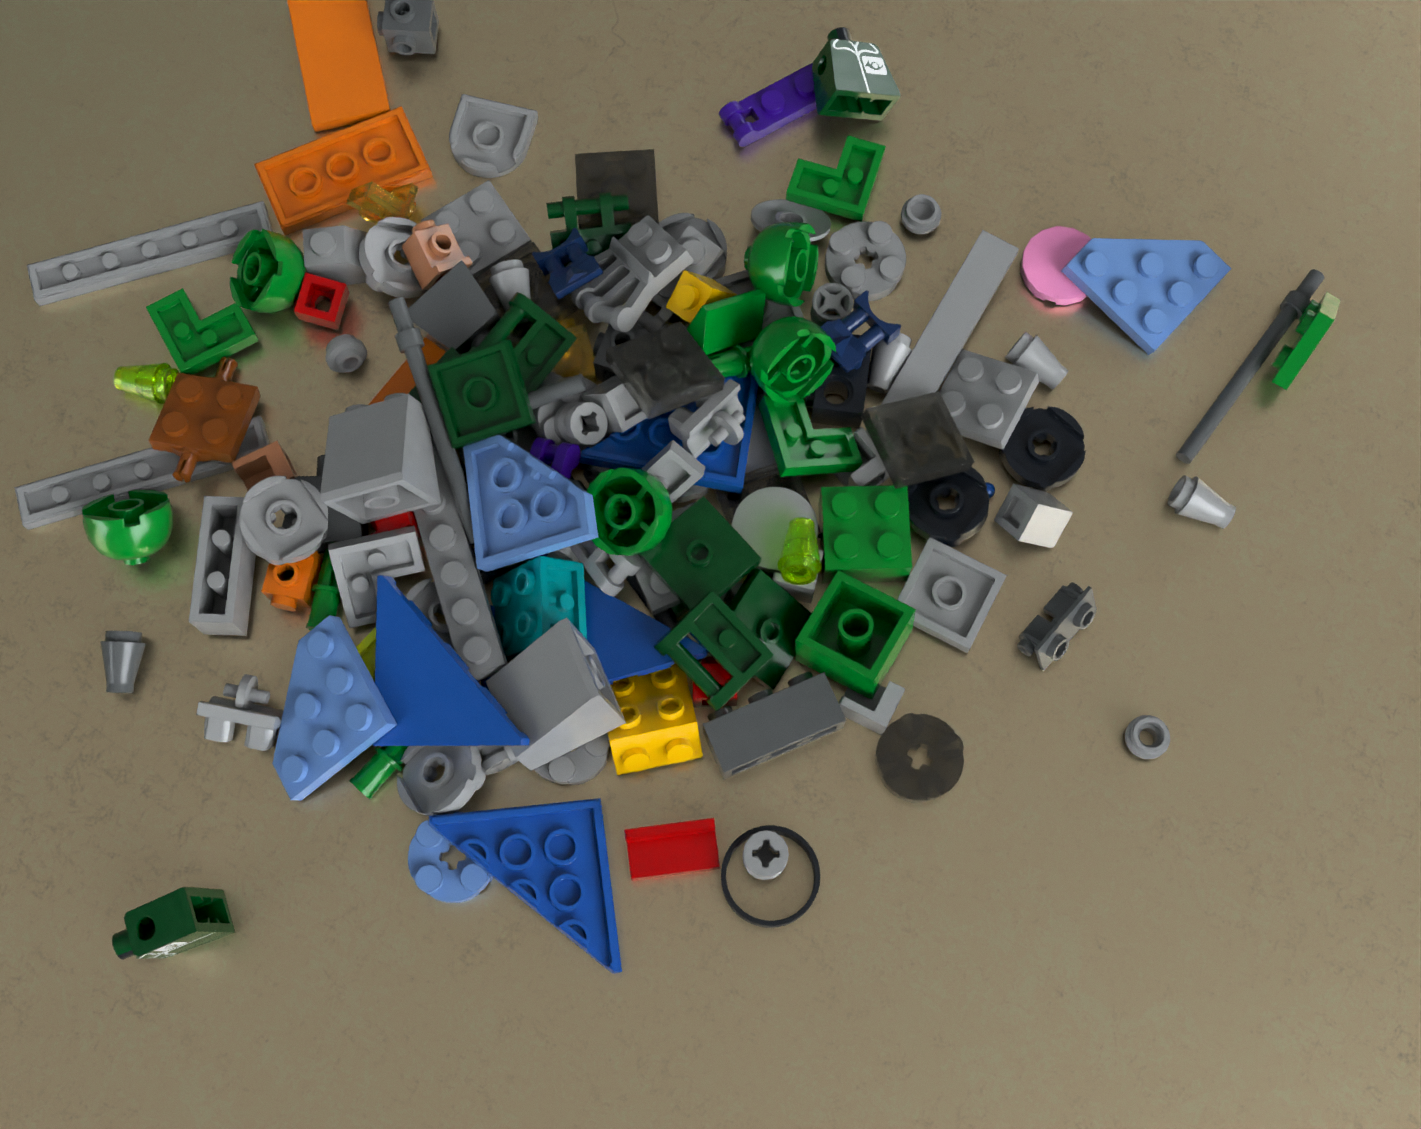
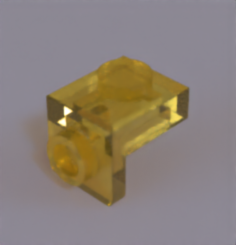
[346,181,419,223]

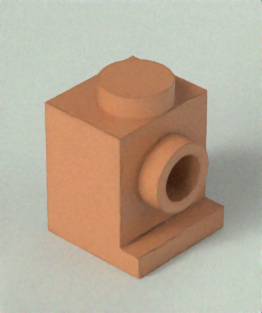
[401,220,472,290]

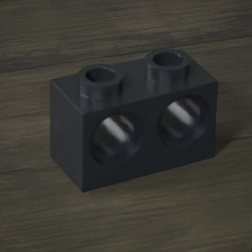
[805,334,871,429]

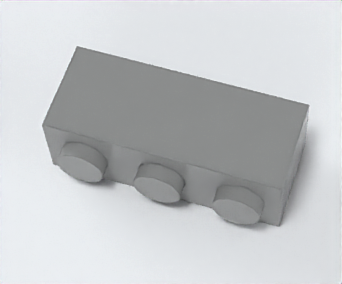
[189,496,256,636]

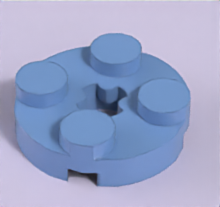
[408,811,493,903]

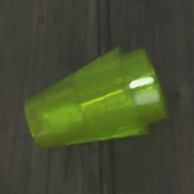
[114,363,179,404]
[777,517,822,585]

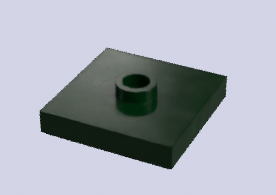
[427,339,536,449]
[638,496,762,611]
[728,569,812,690]

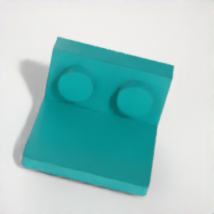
[491,556,587,661]

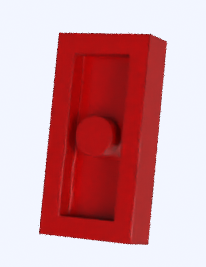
[624,818,720,881]

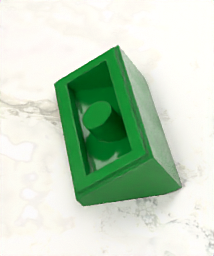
[685,289,766,356]

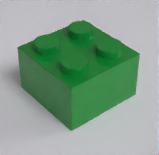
[818,485,912,584]
[795,570,916,700]

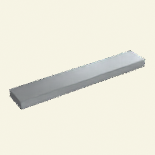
[27,201,273,306]
[866,230,1019,461]
[14,416,270,530]

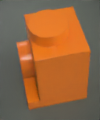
[261,551,323,611]

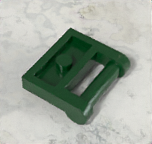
[468,292,577,393]
[653,590,774,711]

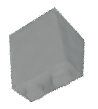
[320,393,441,524]
[486,618,626,771]

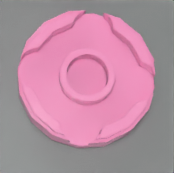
[1020,226,1091,306]

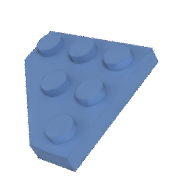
[1061,238,1231,355]
[463,434,598,572]
[272,615,397,801]

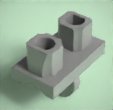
[668,379,745,458]
[196,674,284,751]

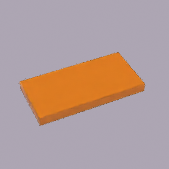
[287,0,391,132]
[254,106,433,236]

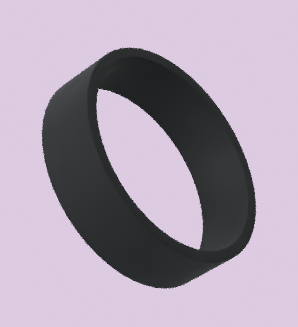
[721,825,820,928]

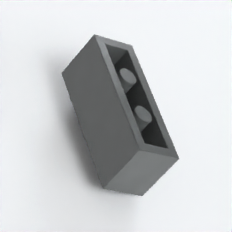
[703,672,846,780]

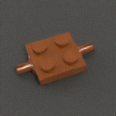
[149,357,261,483]

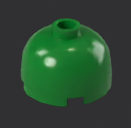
[744,222,819,307]
[229,229,307,313]
[749,316,836,404]
[587,467,673,556]
[82,490,173,565]

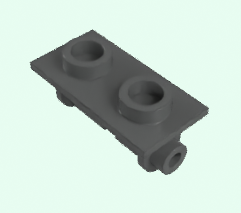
[1017,582,1097,671]

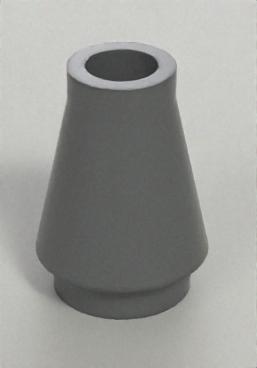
[100,631,146,693]

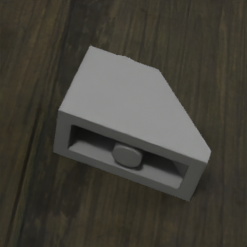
[303,225,394,285]

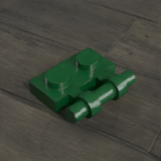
[546,191,632,267]

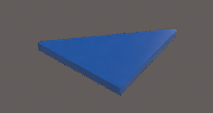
[580,370,759,494]
[373,575,529,746]
[584,580,708,685]
[428,798,622,974]

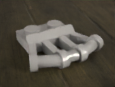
[566,215,694,332]

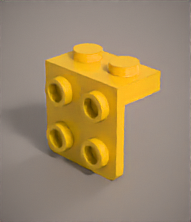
[608,664,703,776]

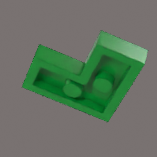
[786,135,886,222]
[146,288,259,375]
[1271,292,1341,390]
[758,394,863,477]

